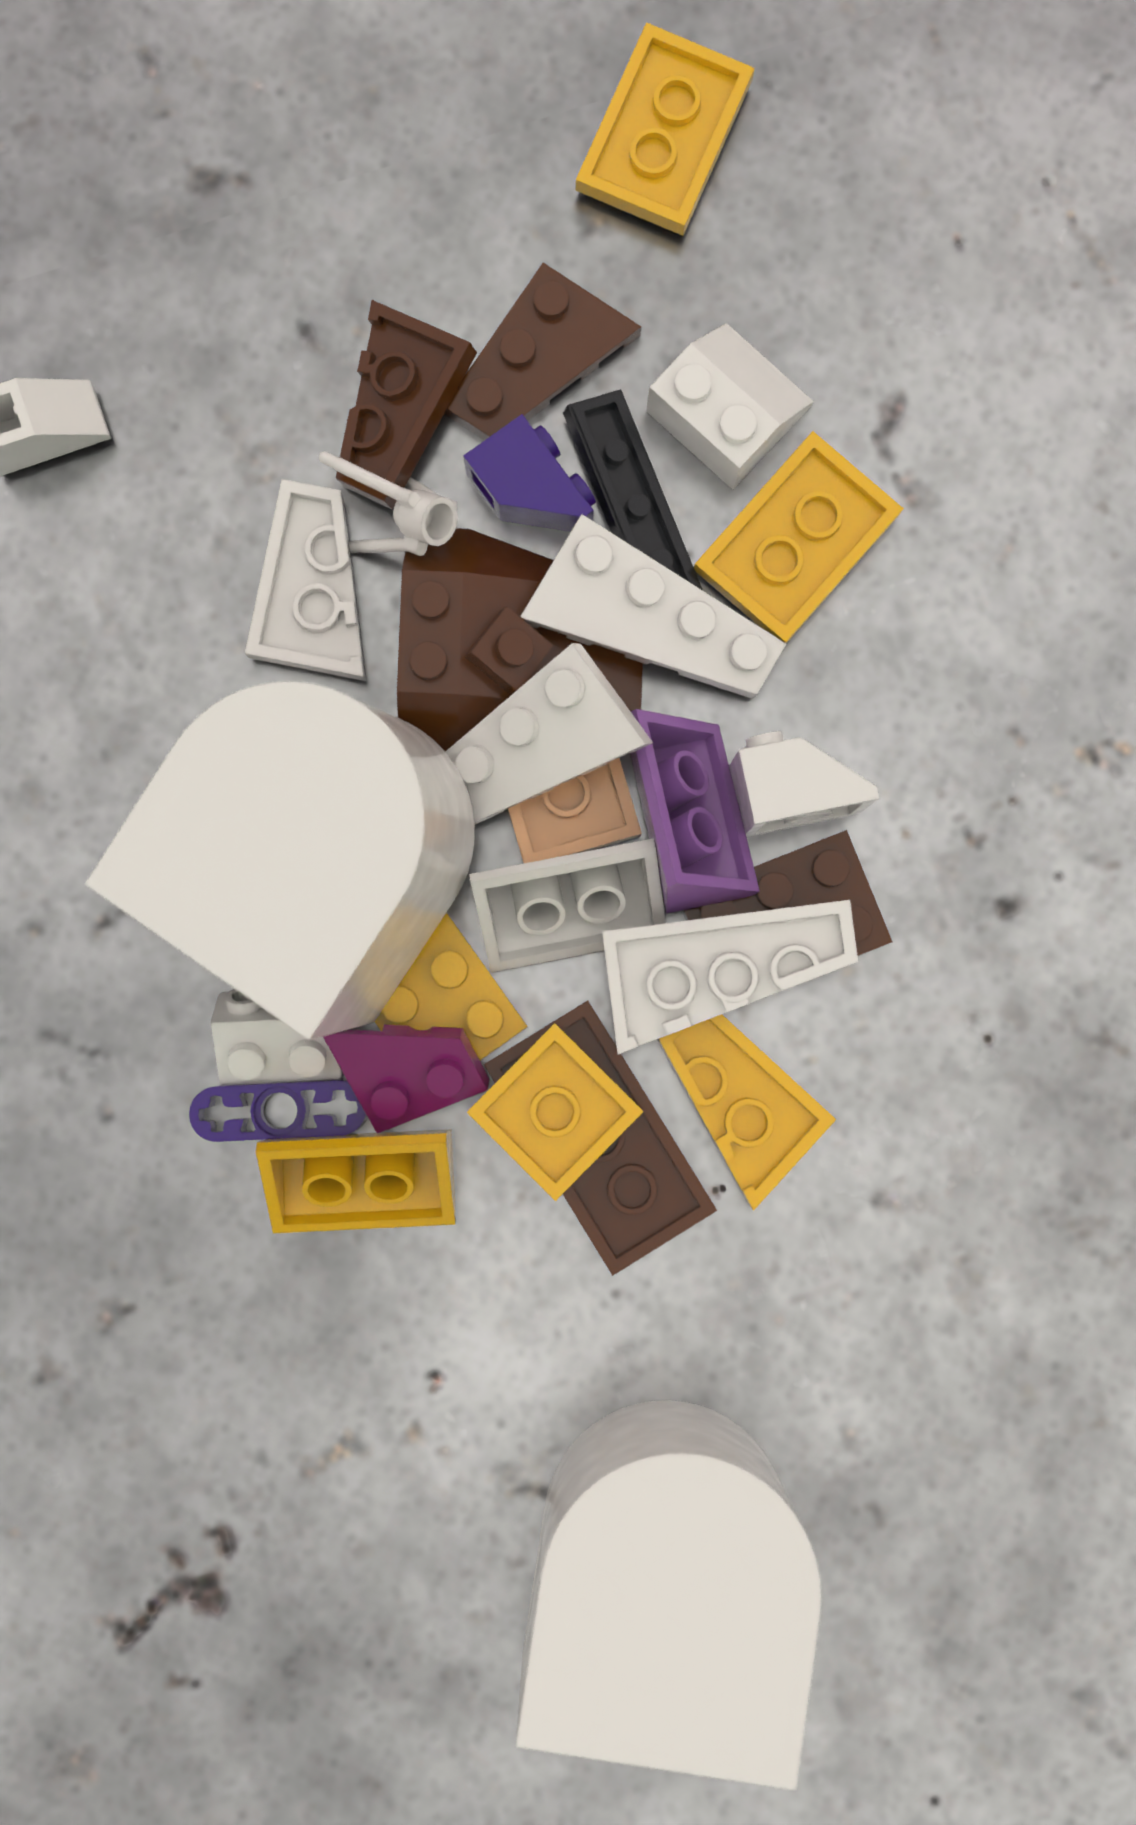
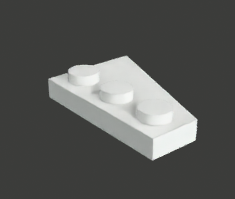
[245,479,366,681]

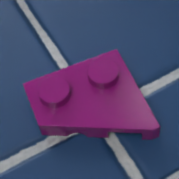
[323,1024,489,1134]

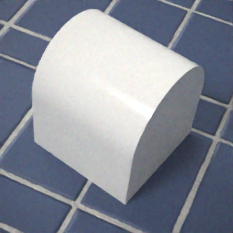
[85,681,475,1040]
[516,1400,821,1790]

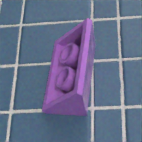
[630,709,760,914]

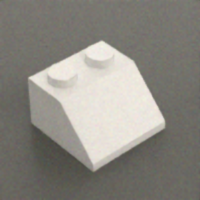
[646,323,814,490]
[729,731,879,837]

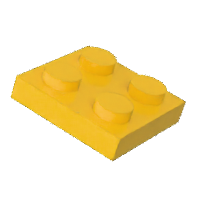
[467,1023,644,1201]

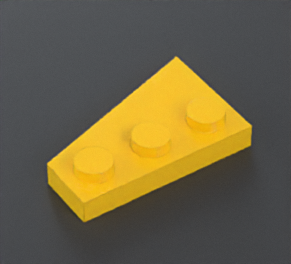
[658,1014,836,1210]

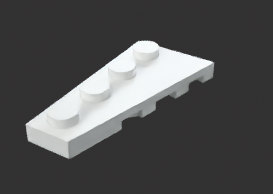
[445,643,653,825]
[602,900,858,1054]

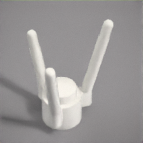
[318,451,458,556]

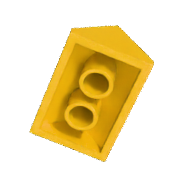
[256,1129,455,1233]

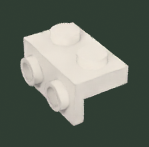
[211,989,343,1086]

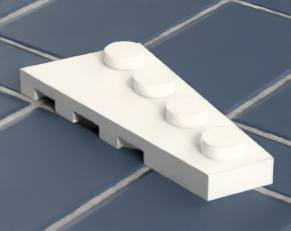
[520,514,786,698]

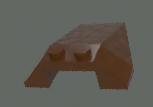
[397,528,643,751]

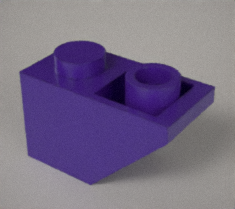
[463,414,596,532]

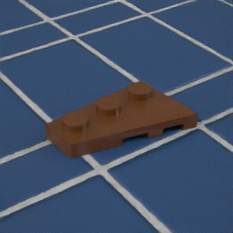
[445,263,641,440]
[336,300,477,510]

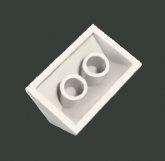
[469,838,666,973]

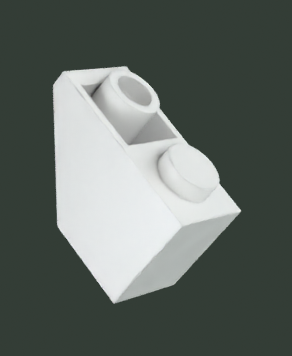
[0,378,111,476]

